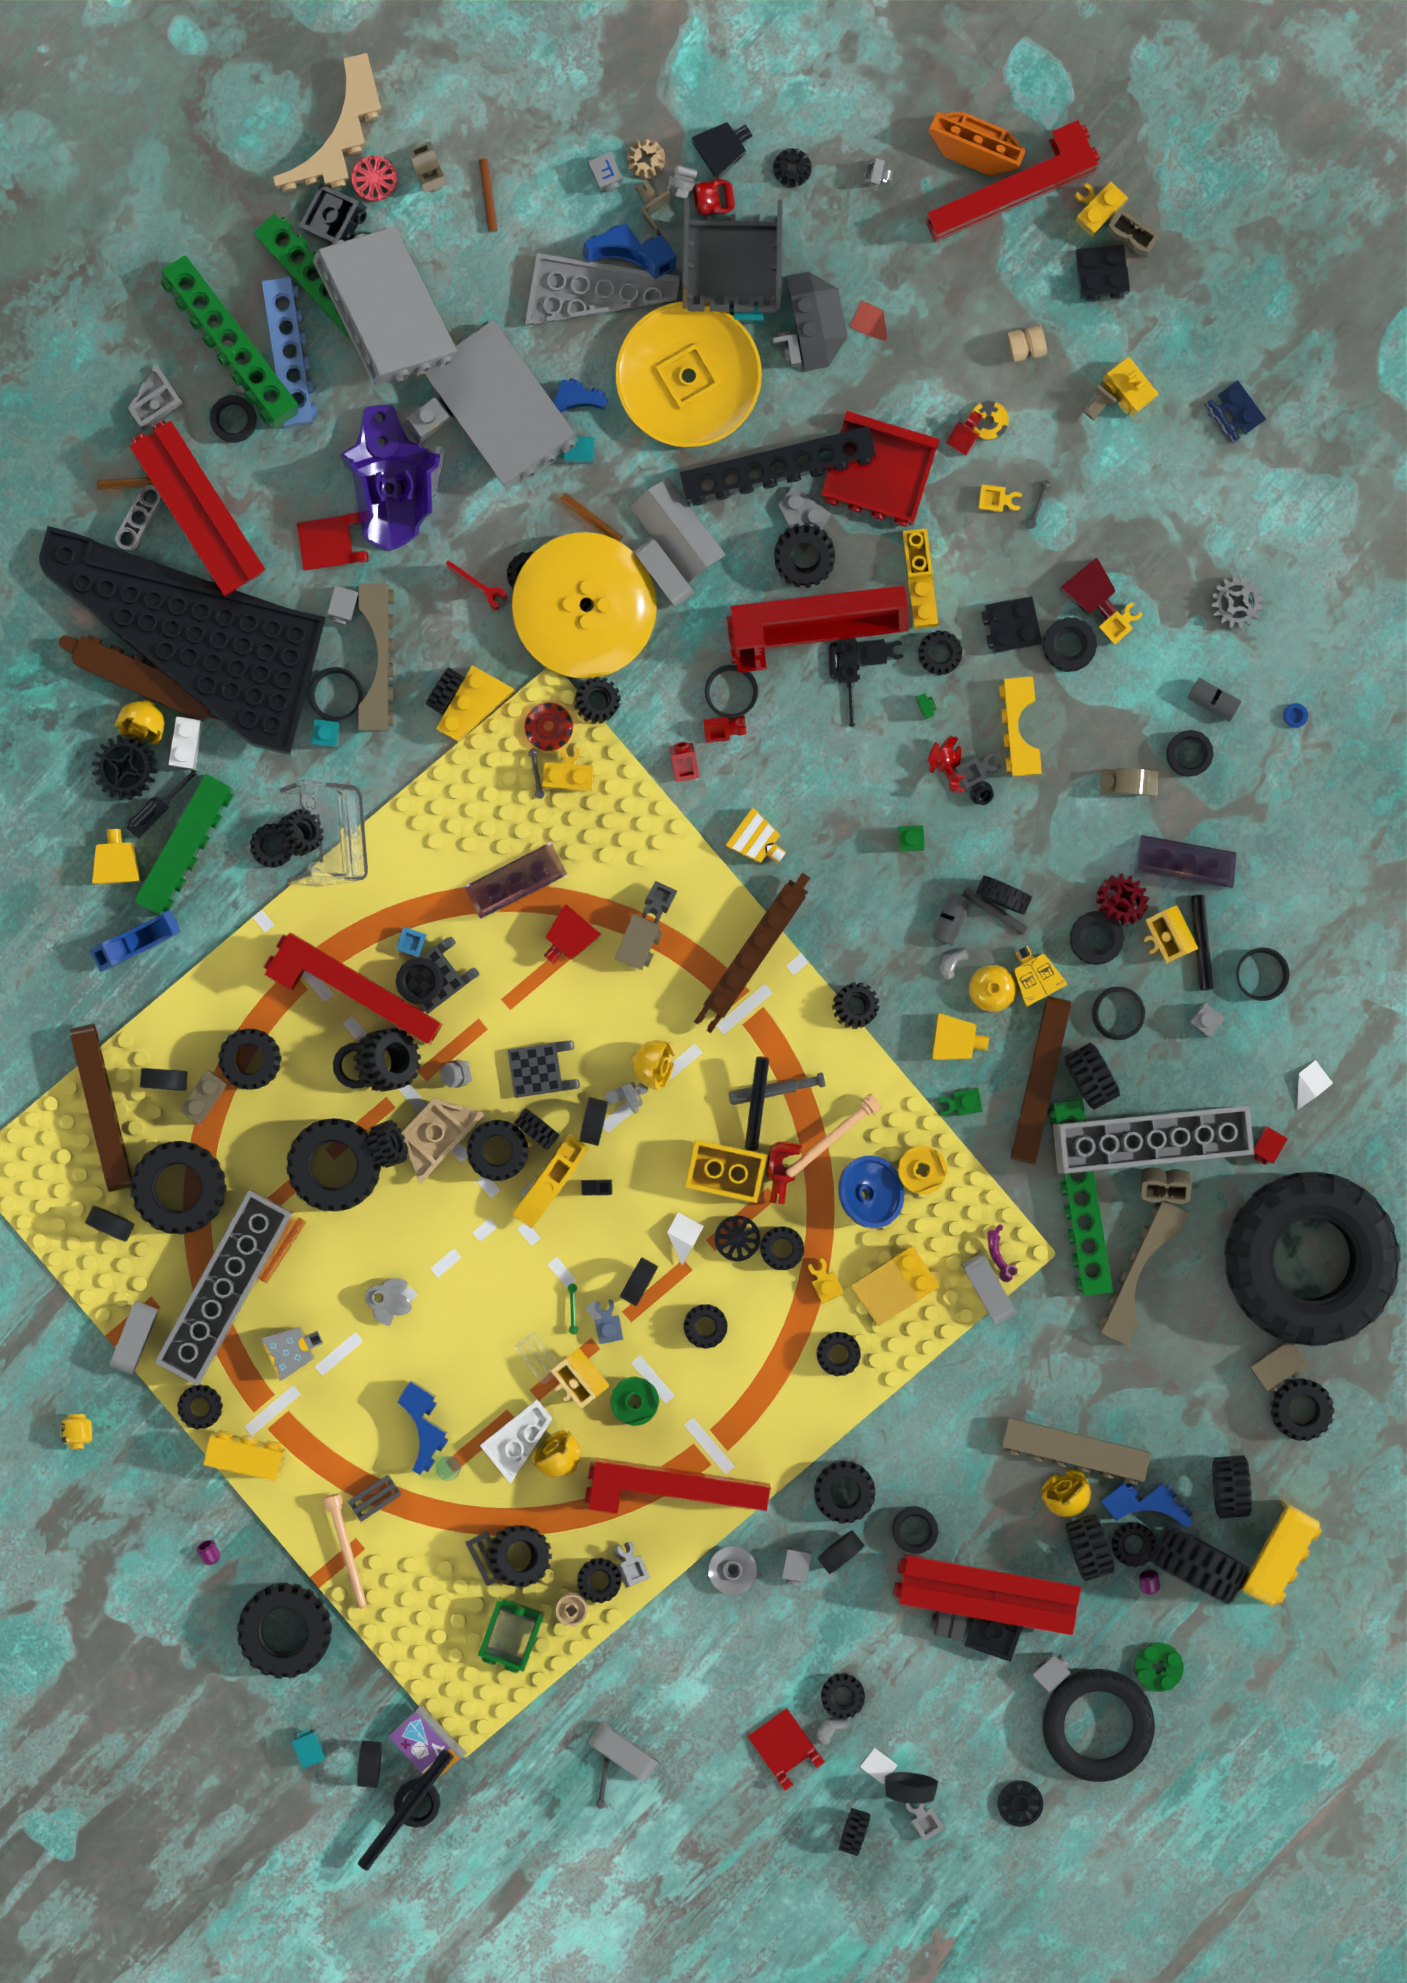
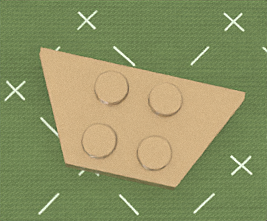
[401,1098,485,1183]

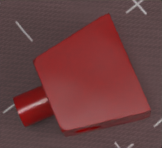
[544,904,601,965]

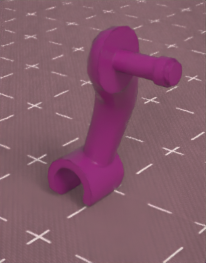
[987,1224,1018,1282]

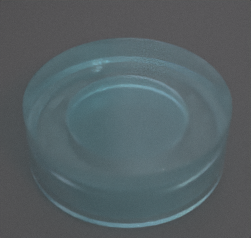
[436,1456,461,1481]

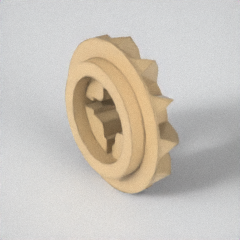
[627,139,666,179]

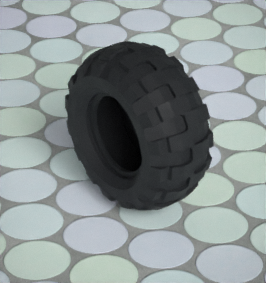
[1224,1172,1401,1346]

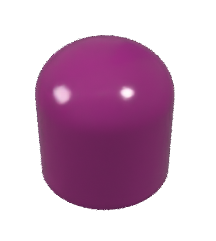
[196,1540,220,1565]
[1139,1570,1160,1595]

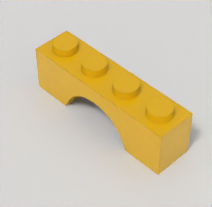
[999,676,1042,777]

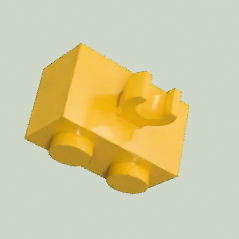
[1075,181,1128,238]
[1101,357,1159,417]
[543,747,594,792]
[1143,905,1198,963]
[551,1348,610,1409]

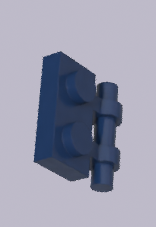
[1204,380,1266,443]

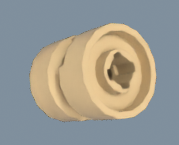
[1007,324,1047,363]
[556,1591,588,1626]

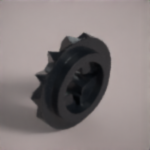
[773,148,812,187]

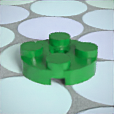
[610,1376,659,1426]
[1134,1642,1184,1692]

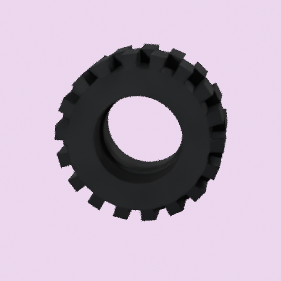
[774,523,835,588]
[354,1028,421,1092]
[218,1029,282,1090]
[1065,1042,1120,1110]
[467,1120,529,1181]
[1270,1378,1335,1441]
[1212,1455,1252,1519]
[814,1460,876,1524]
[1066,1514,1115,1581]
[486,1525,552,1587]

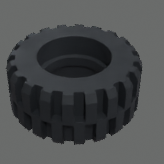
[286,1118,381,1212]
[130,1141,227,1234]
[1151,1525,1248,1604]
[237,1582,332,1679]

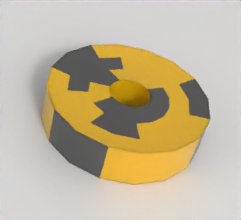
[972,401,1009,441]

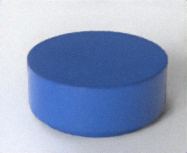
[1283,703,1308,728]

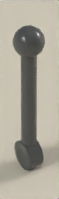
[1027,480,1051,529]
[528,748,545,799]
[596,1758,609,1809]

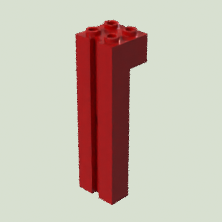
[925,120,1100,243]
[129,420,266,597]
[726,585,909,673]
[263,932,443,1045]
[584,1457,771,1514]
[893,1553,1081,1635]

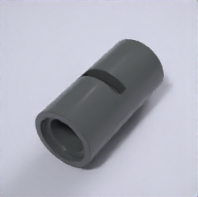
[1187,677,1241,722]
[931,892,972,946]

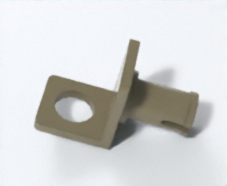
[635,180,672,236]
[1083,381,1118,420]

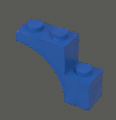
[583,223,677,280]
[553,378,608,413]
[90,910,181,972]
[397,1380,448,1475]
[1100,1482,1193,1529]

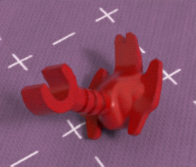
[927,736,965,794]

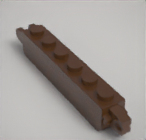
[58,634,221,721]
[694,872,810,1033]

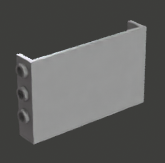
[313,227,457,386]
[424,320,579,490]

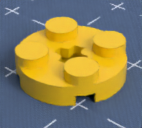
[898,1145,947,1194]

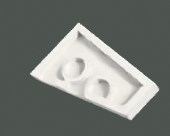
[480,1399,553,1484]

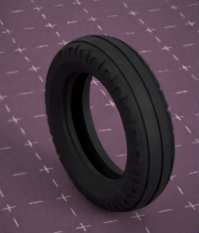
[1042,1669,1155,1782]

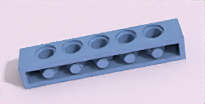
[262,277,318,428]

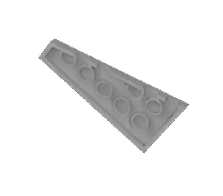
[525,253,681,326]

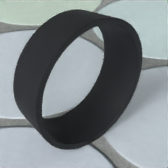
[705,665,758,718]
[309,667,362,720]
[1236,947,1290,1001]
[1092,987,1145,1040]
[885,1772,938,1804]

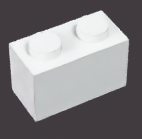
[169,717,203,770]

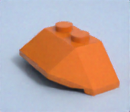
[928,112,1026,176]

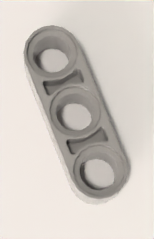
[115,485,163,552]
[633,537,695,608]
[961,1252,1017,1326]
[109,1301,159,1375]
[588,1722,660,1782]

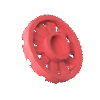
[351,155,397,202]

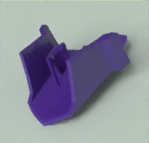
[340,405,440,551]

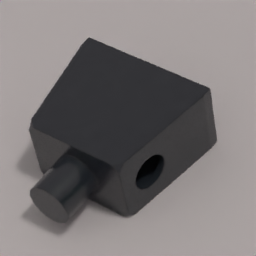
[692,122,753,179]

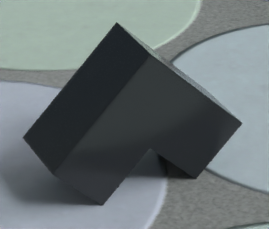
[581,1179,613,1196]

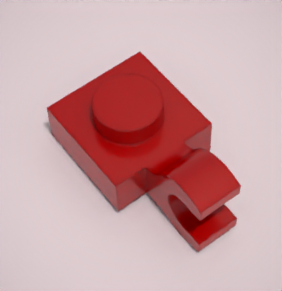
[946,411,983,455]
[703,716,747,743]

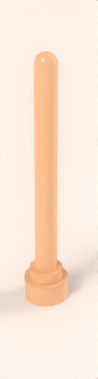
[786,1093,882,1177]
[322,1493,366,1609]

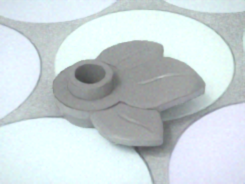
[365,1278,412,1326]

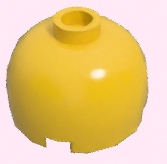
[114,700,165,745]
[969,964,1017,1013]
[631,1040,675,1090]
[531,1430,581,1478]
[1041,1470,1091,1518]

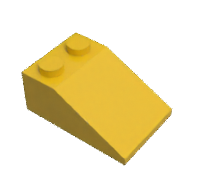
[851,1245,940,1326]

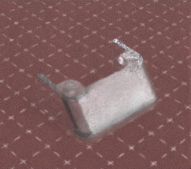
[280,780,368,886]

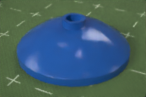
[838,1155,904,1229]

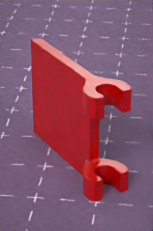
[297,512,369,571]
[446,560,508,611]
[747,1708,825,1791]

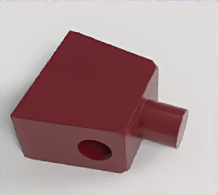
[1059,557,1117,619]

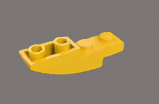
[902,528,938,629]
[511,1134,589,1228]

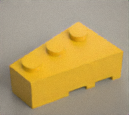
[436,665,516,742]

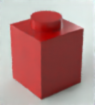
[1253,1126,1288,1165]

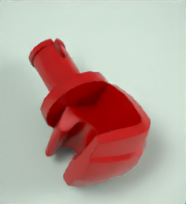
[766,1141,802,1204]

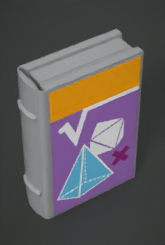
[388,1705,466,1782]

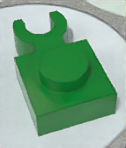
[938,1088,983,1116]

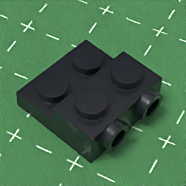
[298,184,367,244]
[1075,245,1130,302]
[981,596,1042,654]
[964,1618,1023,1662]

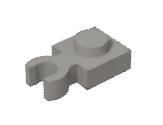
[613,1541,650,1588]
[905,1803,945,1842]

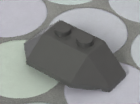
[785,272,848,372]

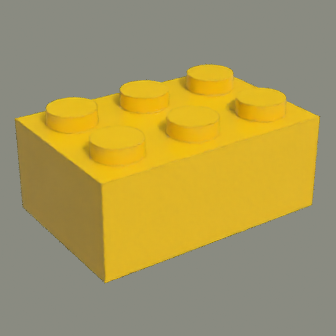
[685,1139,767,1203]
[203,1430,286,1481]

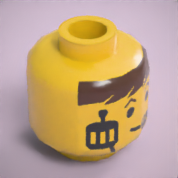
[60,1414,92,1450]

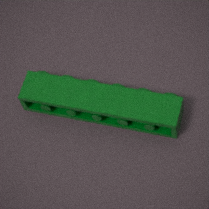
[134,774,234,915]

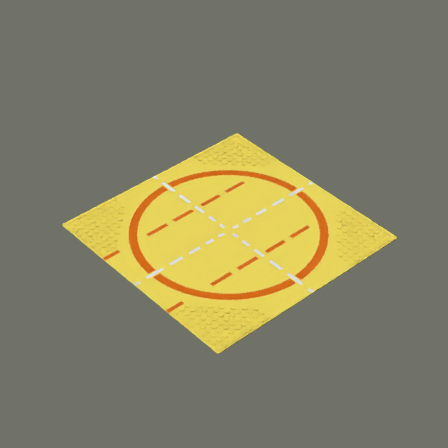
[0,668,1055,1758]

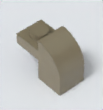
[408,141,447,193]
[1101,768,1159,796]

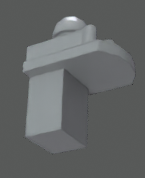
[605,1082,648,1114]

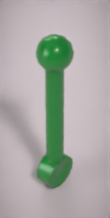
[568,1283,578,1335]

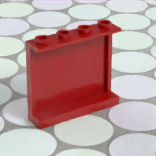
[821,411,940,527]

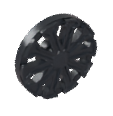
[715,1215,760,1261]
[997,1780,1043,1827]

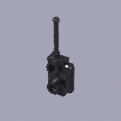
[828,638,860,727]
[126,770,197,838]

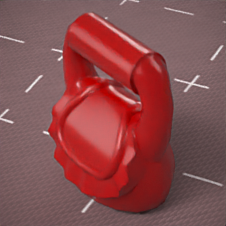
[694,179,735,215]

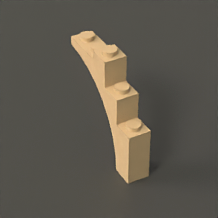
[273,53,383,192]

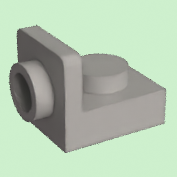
[773,331,801,367]

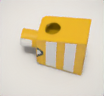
[725,807,786,864]

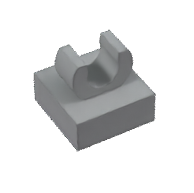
[862,158,893,187]

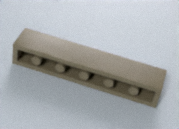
[1001,1417,1151,1485]

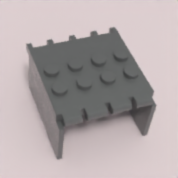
[683,198,782,313]

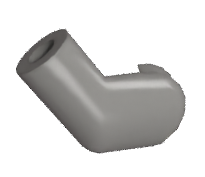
[939,948,969,980]
[816,1718,848,1745]

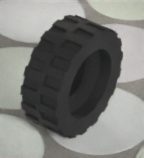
[1042,617,1097,672]
[976,875,1032,915]
[1070,911,1124,965]

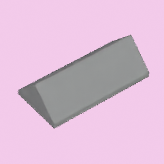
[629,478,726,584]

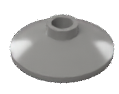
[708,1546,757,1595]

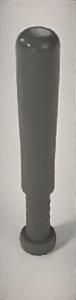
[729,1073,826,1105]

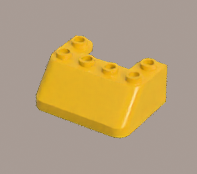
[1240,1500,1322,1607]

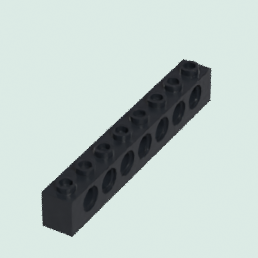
[680,426,876,506]

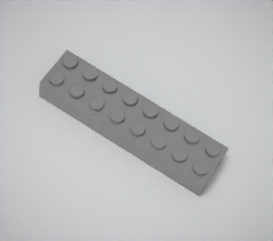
[1053,1106,1254,1174]
[155,1189,294,1386]

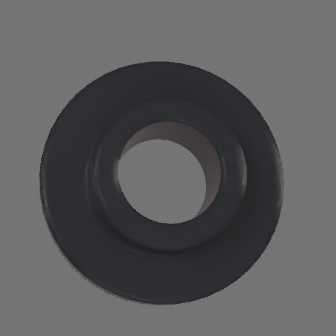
[970,781,994,805]

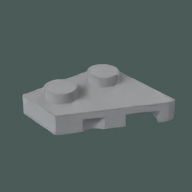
[128,364,183,430]
[778,486,832,553]

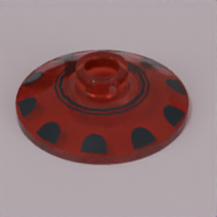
[524,702,573,751]

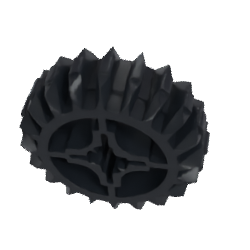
[92,735,158,800]

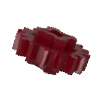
[1096,873,1149,926]

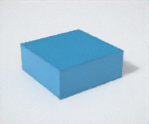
[396,927,427,957]

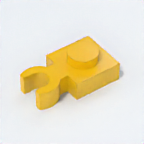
[978,484,1022,513]
[1098,602,1143,646]
[808,1258,844,1304]

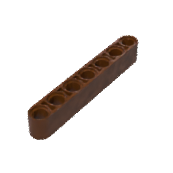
[1011,996,1071,1165]
[70,1023,132,1192]

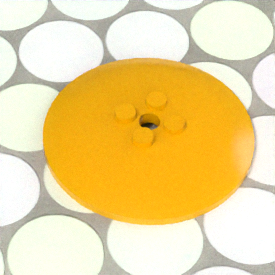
[616,302,762,448]
[512,532,657,679]

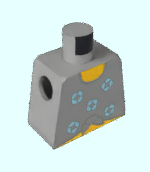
[404,397,455,445]
[261,1327,323,1381]

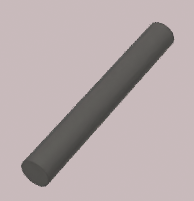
[962,887,1028,935]

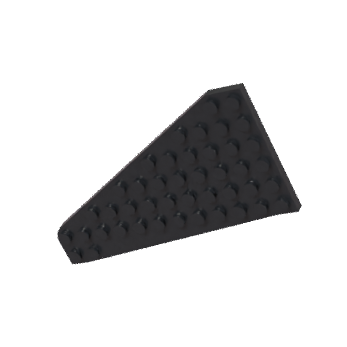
[39,526,326,755]

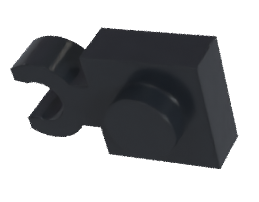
[860,639,903,666]

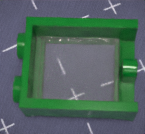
[478,1596,545,1673]

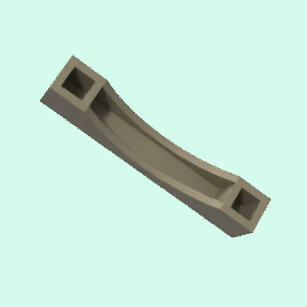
[358,584,394,731]
[1098,1201,1189,1346]

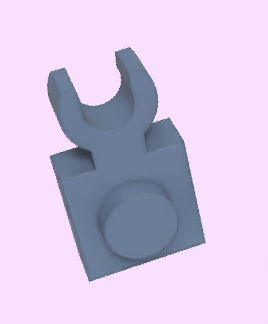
[595,1300,623,1344]

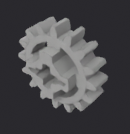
[1211,576,1264,629]

